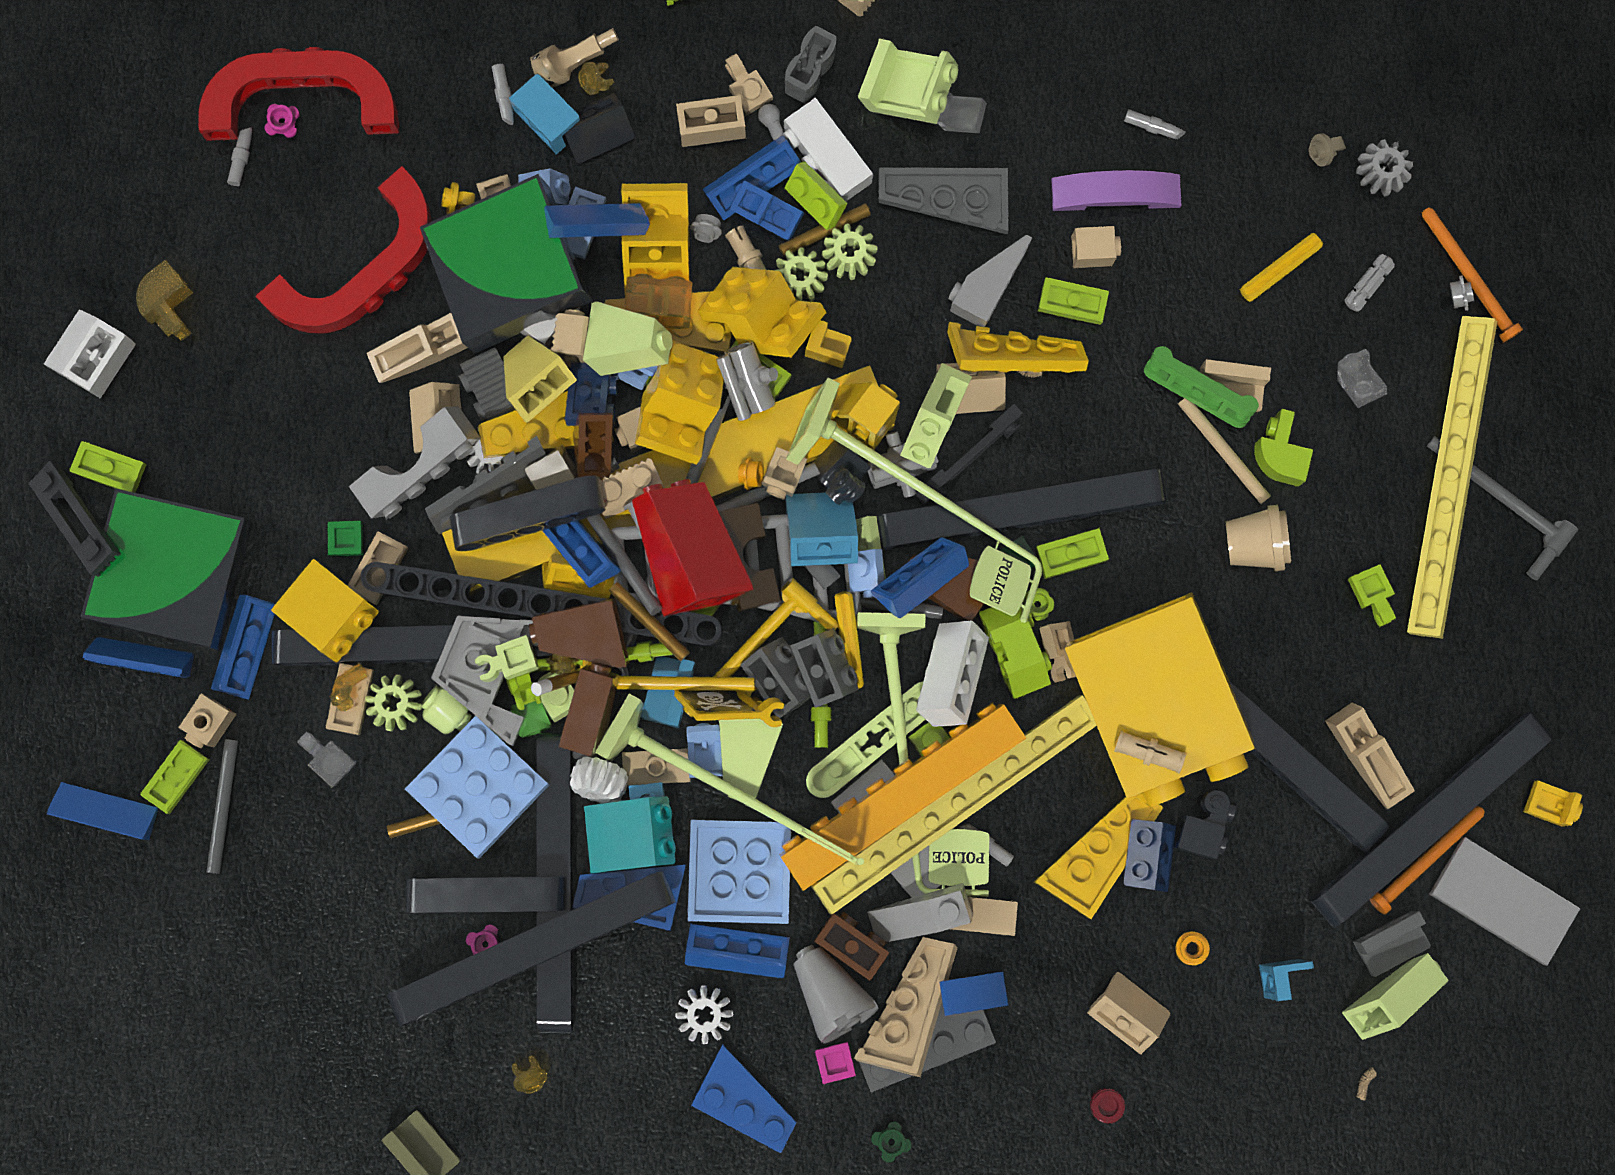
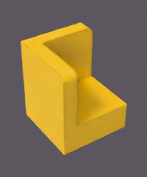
[805,320,851,368]

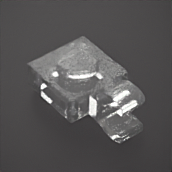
[297,732,356,788]

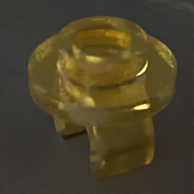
[578,62,614,95]
[512,1055,547,1094]

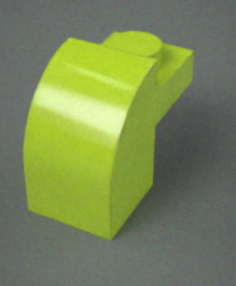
[1255,409,1313,487]

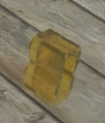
[624,273,692,329]

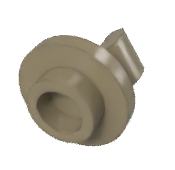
[1309,133,1346,166]

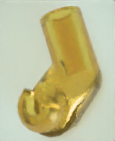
[330,663,369,712]

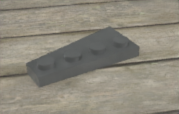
[878,168,1008,234]
[425,436,547,534]
[859,1002,996,1092]

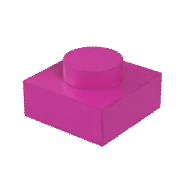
[815,1042,856,1084]

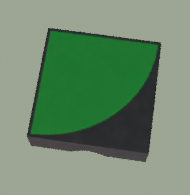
[420,174,593,353]
[81,488,253,651]

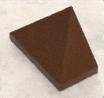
[573,413,613,478]

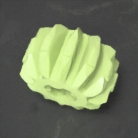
[822,223,877,280]
[774,247,828,301]
[365,675,422,731]

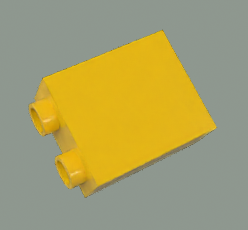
[1065,593,1255,806]

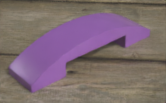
[1051,170,1181,211]

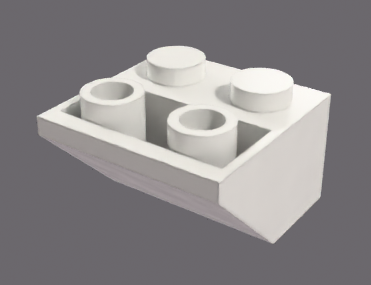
[44,309,136,398]

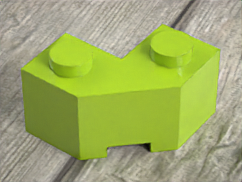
[979,607,1052,699]

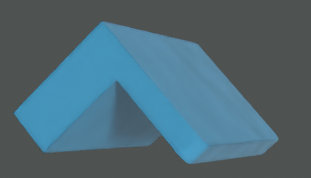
[509,74,580,154]
[641,656,695,729]
[1259,959,1314,1001]

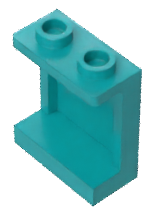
[584,796,675,873]

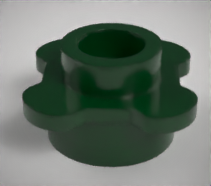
[871,1121,911,1163]

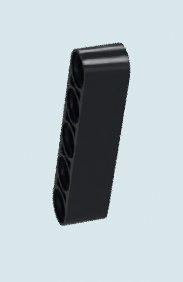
[449,476,606,551]
[406,877,563,913]

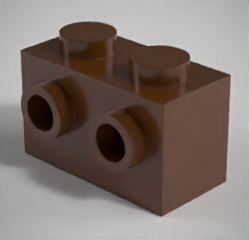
[814,912,889,980]

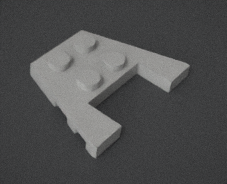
[431,616,538,746]

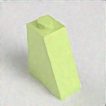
[583,302,673,376]
[719,719,783,801]
[1342,953,1449,1040]

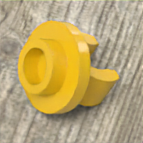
[442,182,475,214]

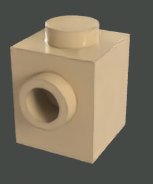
[178,694,236,748]

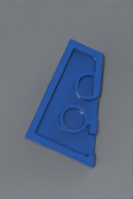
[572,865,686,931]
[691,1044,797,1153]

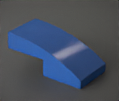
[730,180,804,241]
[939,972,1008,1016]

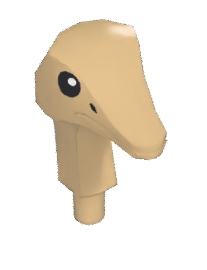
[530,28,619,88]

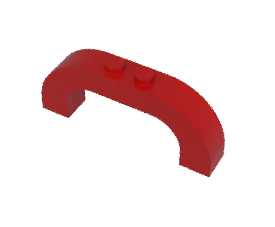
[199,47,399,141]
[256,166,432,333]

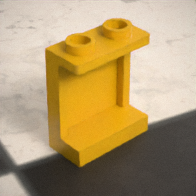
[271,559,379,663]

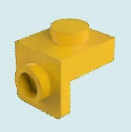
[1524,781,1583,826]

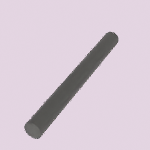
[207,739,238,874]

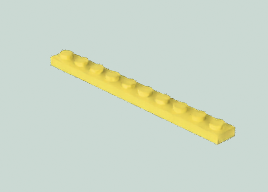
[1407,316,1497,639]
[811,695,1097,914]

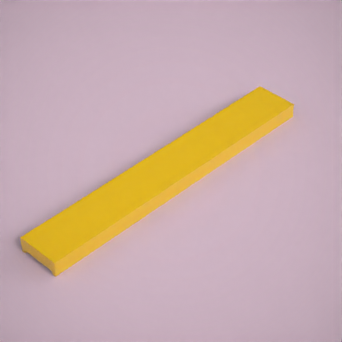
[442,365,894,596]

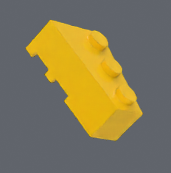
[830,382,900,450]

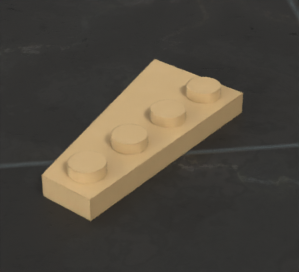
[854,937,957,1077]

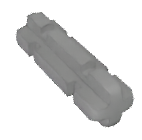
[1345,254,1395,312]

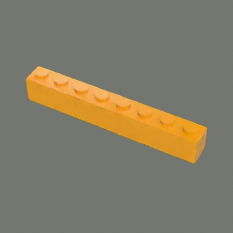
[779,703,1026,891]

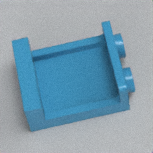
[786,493,858,566]

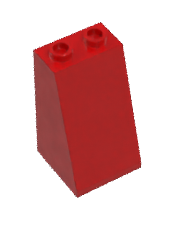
[632,479,753,616]

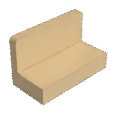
[1200,359,1271,412]
[937,363,1006,414]
[409,382,461,454]
[1087,972,1170,1054]

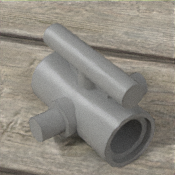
[716,342,778,421]
[868,431,938,497]

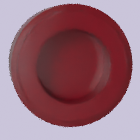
[1090,1088,1125,1123]

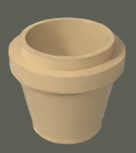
[1226,505,1291,571]

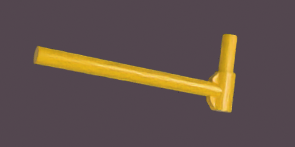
[683,578,839,717]
[580,660,754,691]

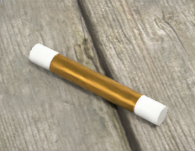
[531,668,580,696]

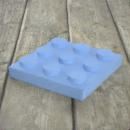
[405,716,549,859]
[688,820,791,924]

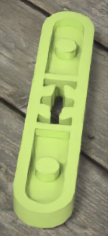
[806,681,925,798]

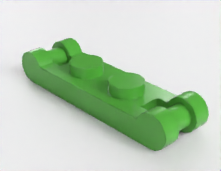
[1144,346,1259,428]

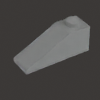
[948,235,1032,327]
[867,883,973,942]

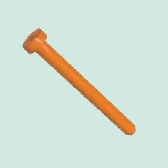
[1369,806,1485,915]

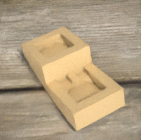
[951,897,1018,936]

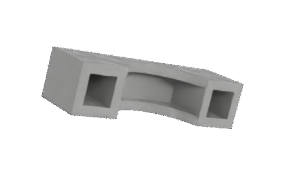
[349,406,481,519]

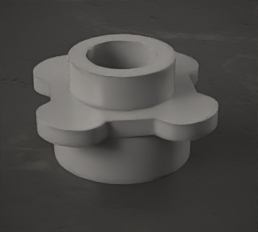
[1450,275,1474,311]

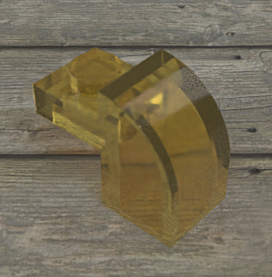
[136,260,193,341]

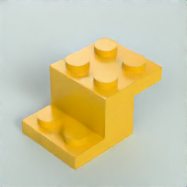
[621,183,690,295]
[697,267,826,358]
[635,341,724,465]

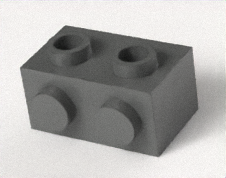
[790,628,859,708]
[740,637,811,718]

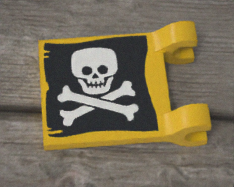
[674,685,784,727]

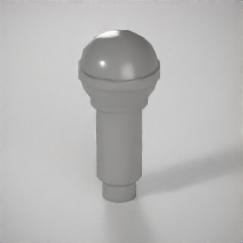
[758,104,784,140]

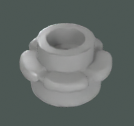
[690,214,722,243]

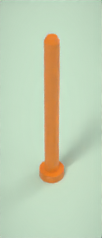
[1422,207,1523,342]

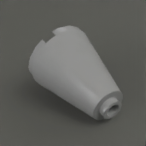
[794,945,879,1043]

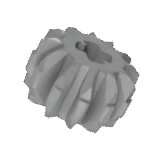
[1356,139,1413,196]

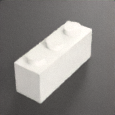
[783,98,873,201]
[916,621,989,727]

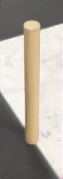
[1178,398,1271,504]

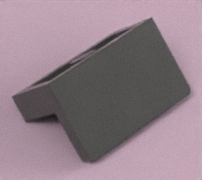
[1353,911,1431,977]

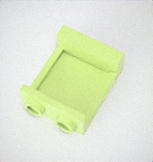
[858,39,958,124]
[900,363,972,468]

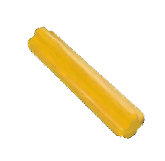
[1240,233,1323,302]
[834,592,864,688]

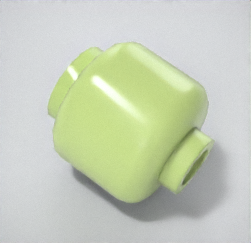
[421,685,472,734]

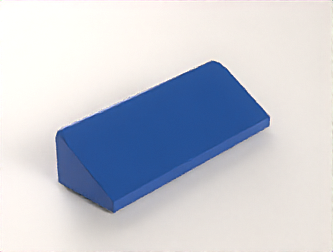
[703,136,801,220]
[544,203,650,238]
[543,520,621,588]
[871,537,969,619]
[211,595,275,700]
[83,638,194,678]
[47,782,158,840]
[685,924,790,978]

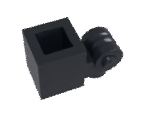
[814,440,871,505]
[1173,790,1237,859]

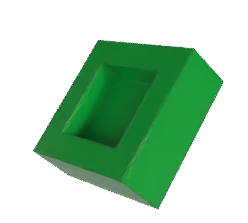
[328,521,363,556]

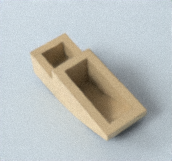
[367,313,468,383]
[1325,703,1415,809]

